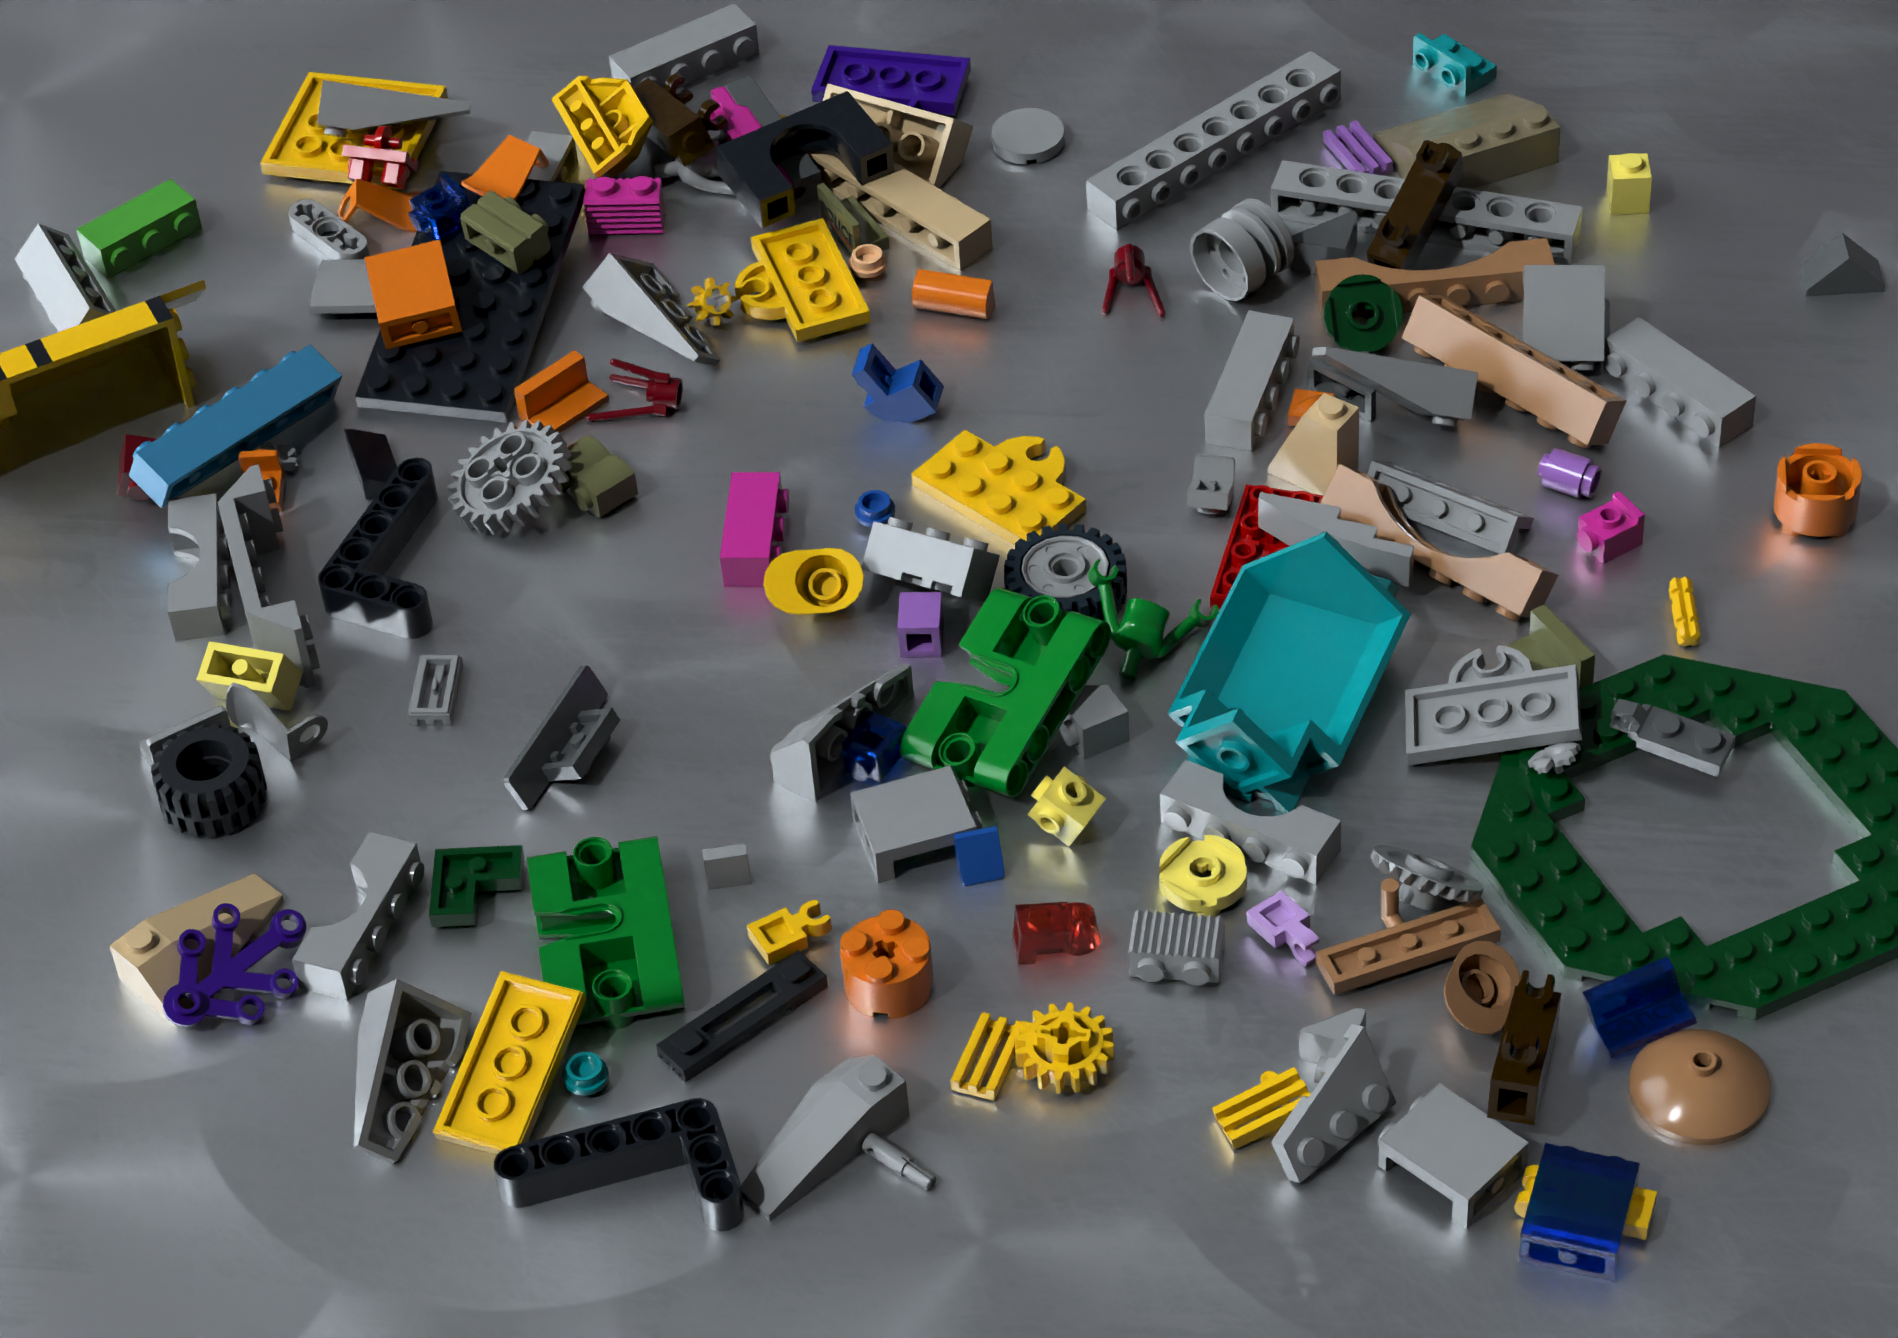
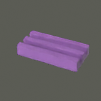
[1323,120,1393,175]

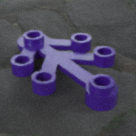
[162,903,307,1027]

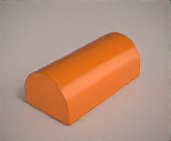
[911,269,996,320]

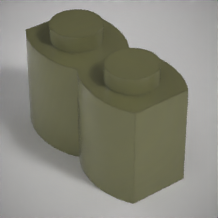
[558,435,638,517]

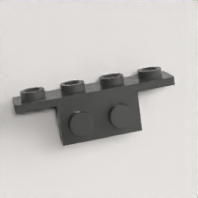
[503,665,620,810]

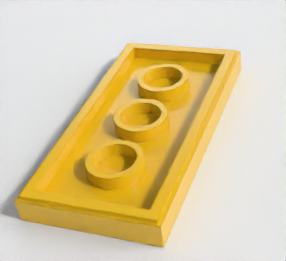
[433,971,587,1155]

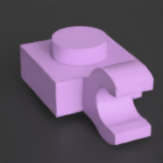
[1246,890,1319,967]

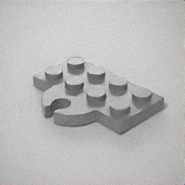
[1405,645,1582,765]

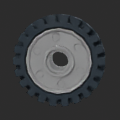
[1004,523,1127,621]

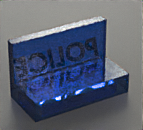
[1582,956,1697,1059]

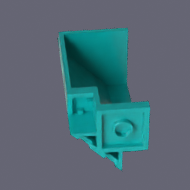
[1167,531,1411,813]

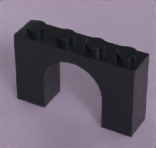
[716,91,894,229]

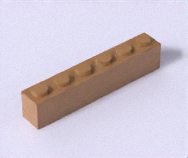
[1402,295,1627,448]

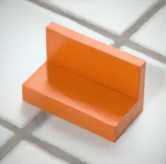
[514,350,609,433]

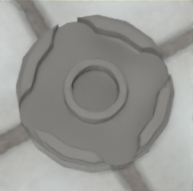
[991,108,1065,164]

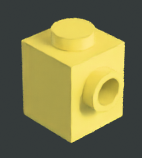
[1606,153,1652,215]

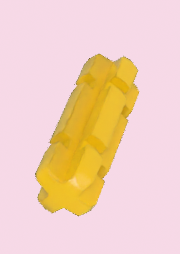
[1669,576,1701,647]

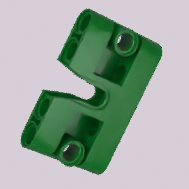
[900,587,1111,798]
[527,836,685,1029]

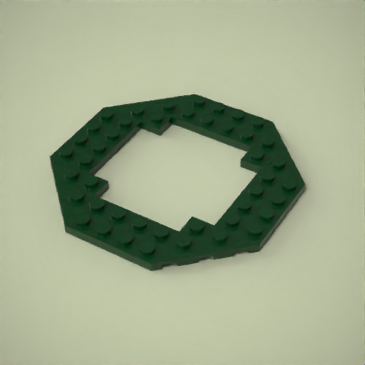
[1470,654,1898,1020]

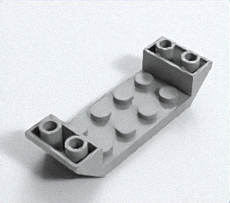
[217,464,320,688]

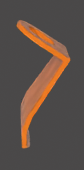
[461,135,549,201]
[337,178,428,232]

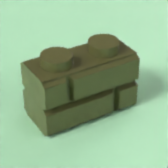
[460,190,551,275]

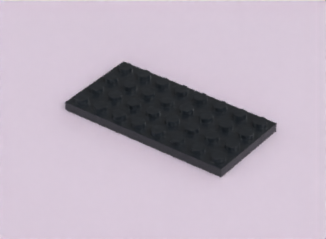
[355,171,585,423]

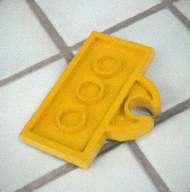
[735,218,871,342]
[911,430,1087,545]

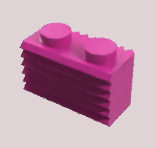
[583,176,666,235]

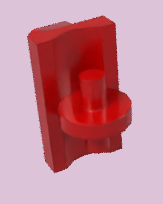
[342,125,419,189]

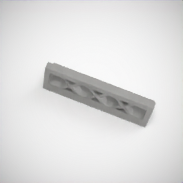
[1367,460,1534,554]

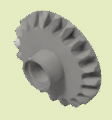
[1370,845,1484,911]

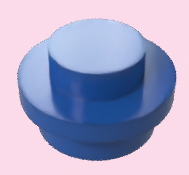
[855,490,895,527]

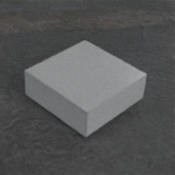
[702,843,752,890]

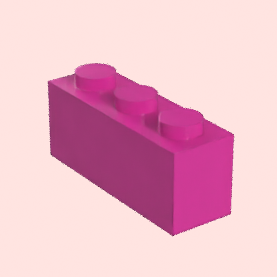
[720,472,789,587]

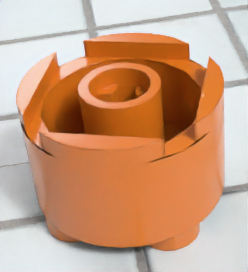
[1773,443,1862,537]
[840,909,934,1019]

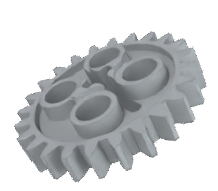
[448,420,572,535]

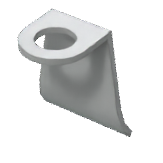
[226,682,328,762]

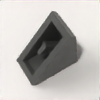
[1289,210,1358,274]
[1799,233,1885,296]
[1307,351,1376,423]

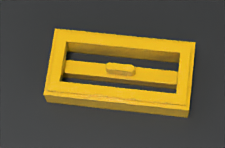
[950,1012,1021,1101]
[1212,1067,1311,1150]

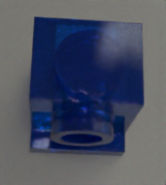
[408,173,470,241]
[842,710,906,782]

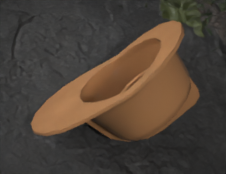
[1444,941,1520,1035]

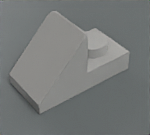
[1299,1007,1366,1083]

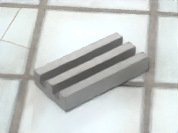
[408,655,463,726]

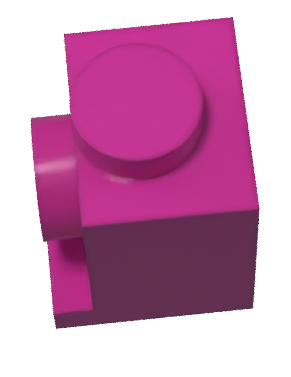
[1577,491,1645,564]

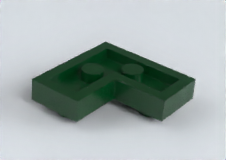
[429,845,524,927]

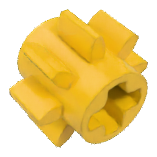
[687,277,738,327]

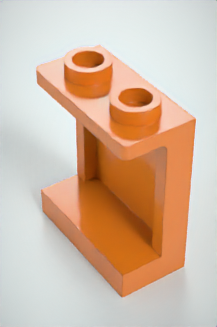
[364,240,462,349]

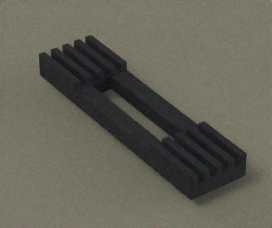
[656,950,828,1083]

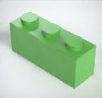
[76,179,202,279]

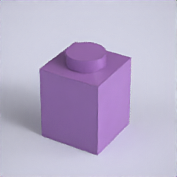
[897,592,944,658]

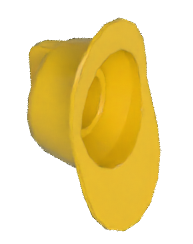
[763,548,864,615]

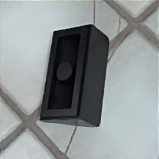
[344,429,397,500]

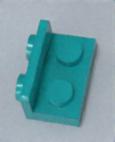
[1413,33,1497,97]

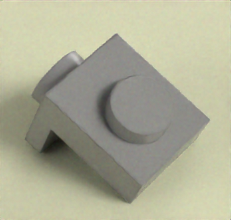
[1187,454,1235,514]

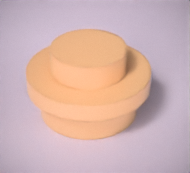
[849,244,887,279]

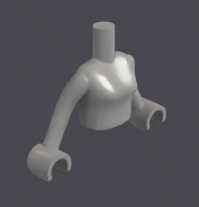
[654,129,739,200]

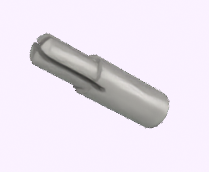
[862,1132,936,1190]

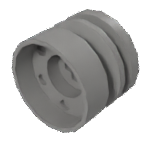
[1190,198,1294,301]

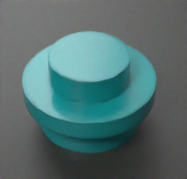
[563,1052,609,1096]

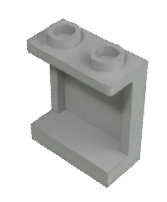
[1523,265,1605,371]
[850,766,983,883]
[1378,1083,1529,1229]

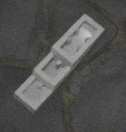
[1258,492,1414,587]

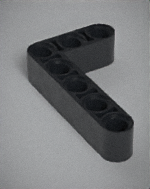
[318,457,438,639]
[494,1098,744,1232]

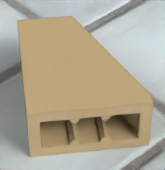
[1268,393,1359,495]

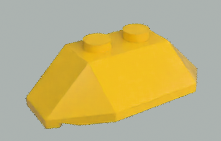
[551,75,653,178]

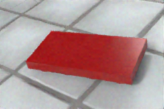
[1210,484,1324,609]

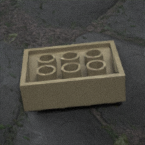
[1373,93,1561,189]

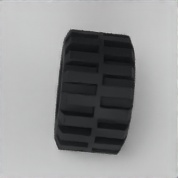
[151,724,267,838]

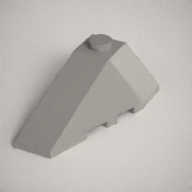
[1312,347,1478,427]

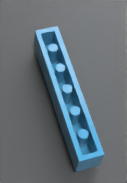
[129,344,342,508]

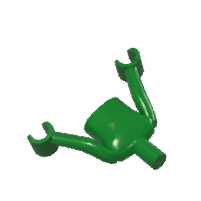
[1088,559,1219,680]

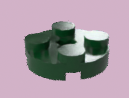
[1322,274,1403,354]

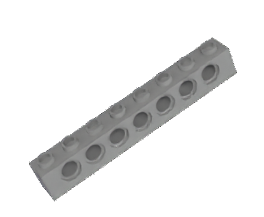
[1086,50,1341,231]
[1271,160,1583,265]

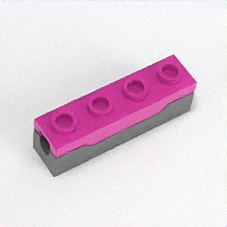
[710,75,820,207]

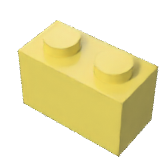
[196,641,303,711]

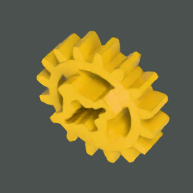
[1014,1002,1115,1094]

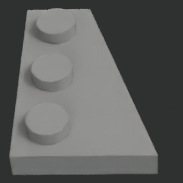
[1271,1024,1397,1183]

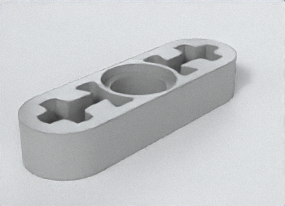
[288,199,370,260]

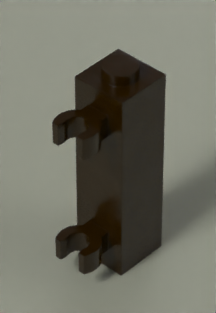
[633,73,728,167]
[1367,140,1464,270]
[1487,970,1561,1125]

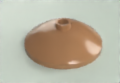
[1629,1029,1771,1145]

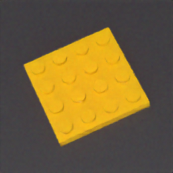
[260,72,448,189]

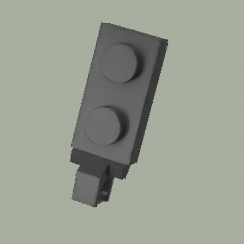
[1610,699,1736,777]

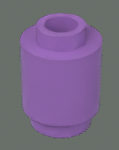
[1537,448,1602,499]

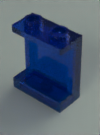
[1519,1143,1640,1282]

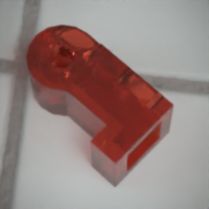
[1012,902,1101,965]

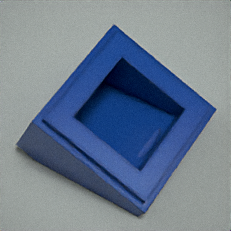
[953,826,1005,886]

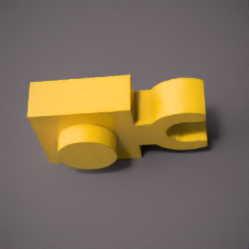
[747,900,832,966]

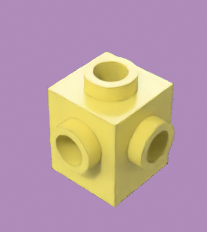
[1027,766,1106,846]

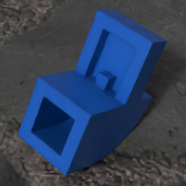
[852,343,944,423]

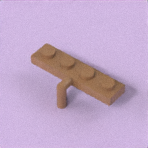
[1316,878,1501,995]

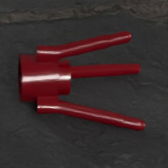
[1102,244,1166,317]
[586,358,683,422]

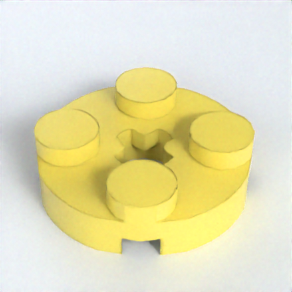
[1159,835,1247,917]

